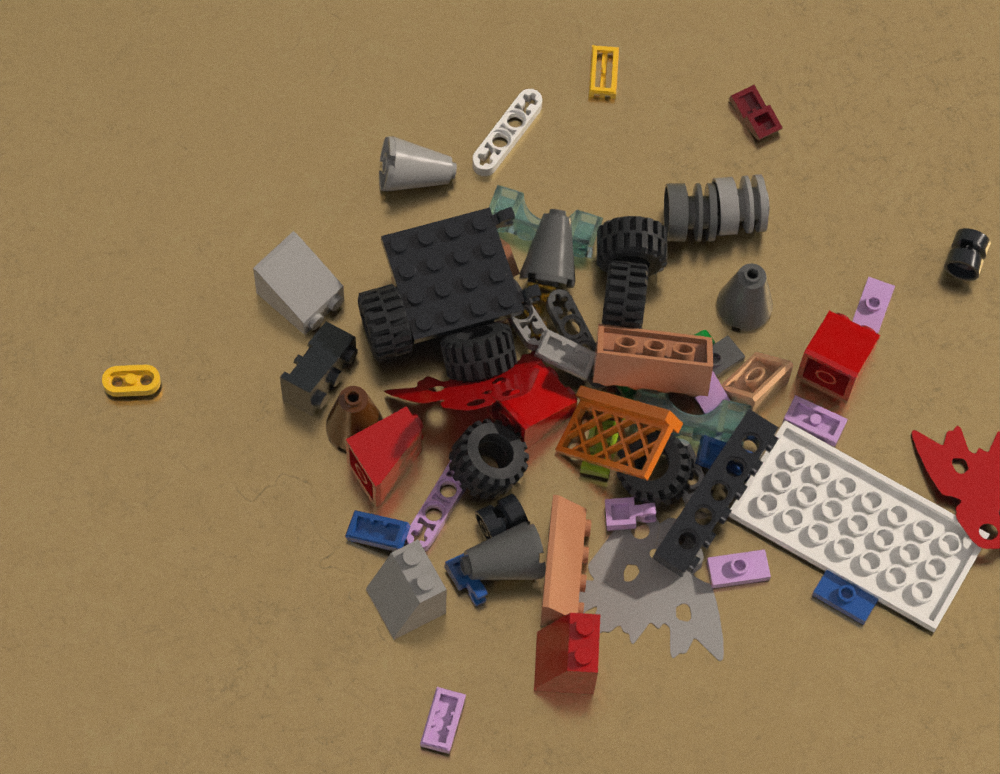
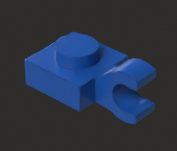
[444,553,488,606]

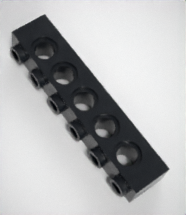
[653,409,779,577]

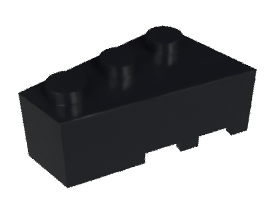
[280,321,358,416]

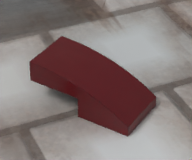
[729,84,783,141]

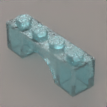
[489,185,603,259]
[633,388,751,447]

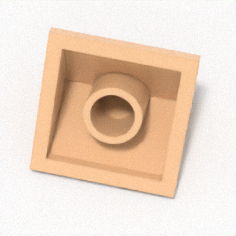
[722,352,793,414]

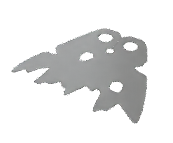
[579,518,724,661]

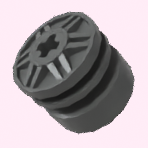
[664,183,720,242]

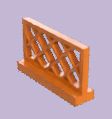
[555,385,683,480]

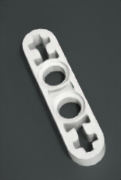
[473,89,542,176]

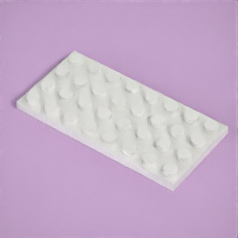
[729,421,990,633]

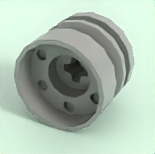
[712,174,770,236]

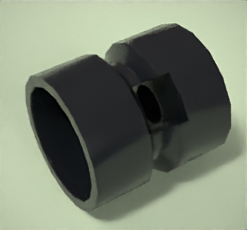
[944,228,991,281]
[475,494,528,540]

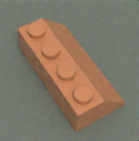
[593,324,713,397]
[540,495,591,627]

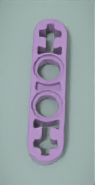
[406,460,466,552]

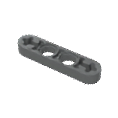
[546,289,607,391]

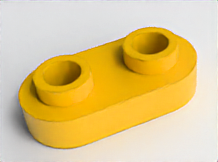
[102,365,161,397]

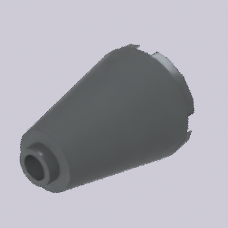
[519,209,576,288]
[716,263,773,331]
[460,521,546,580]

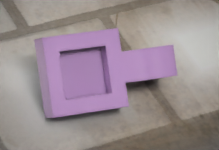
[605,497,656,531]

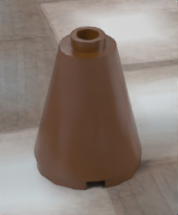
[326,386,383,450]

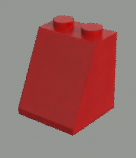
[796,310,881,401]
[487,362,578,452]
[346,406,424,508]
[534,613,600,695]

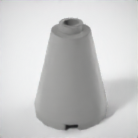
[379,136,457,192]

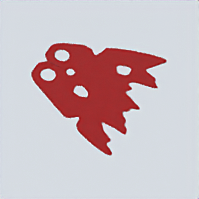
[384,351,542,411]
[912,425,1000,549]

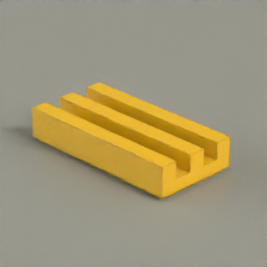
[589,45,619,99]

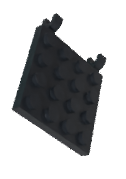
[381,207,541,344]

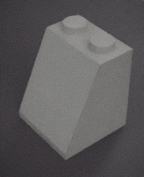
[253,231,344,335]
[366,540,447,640]

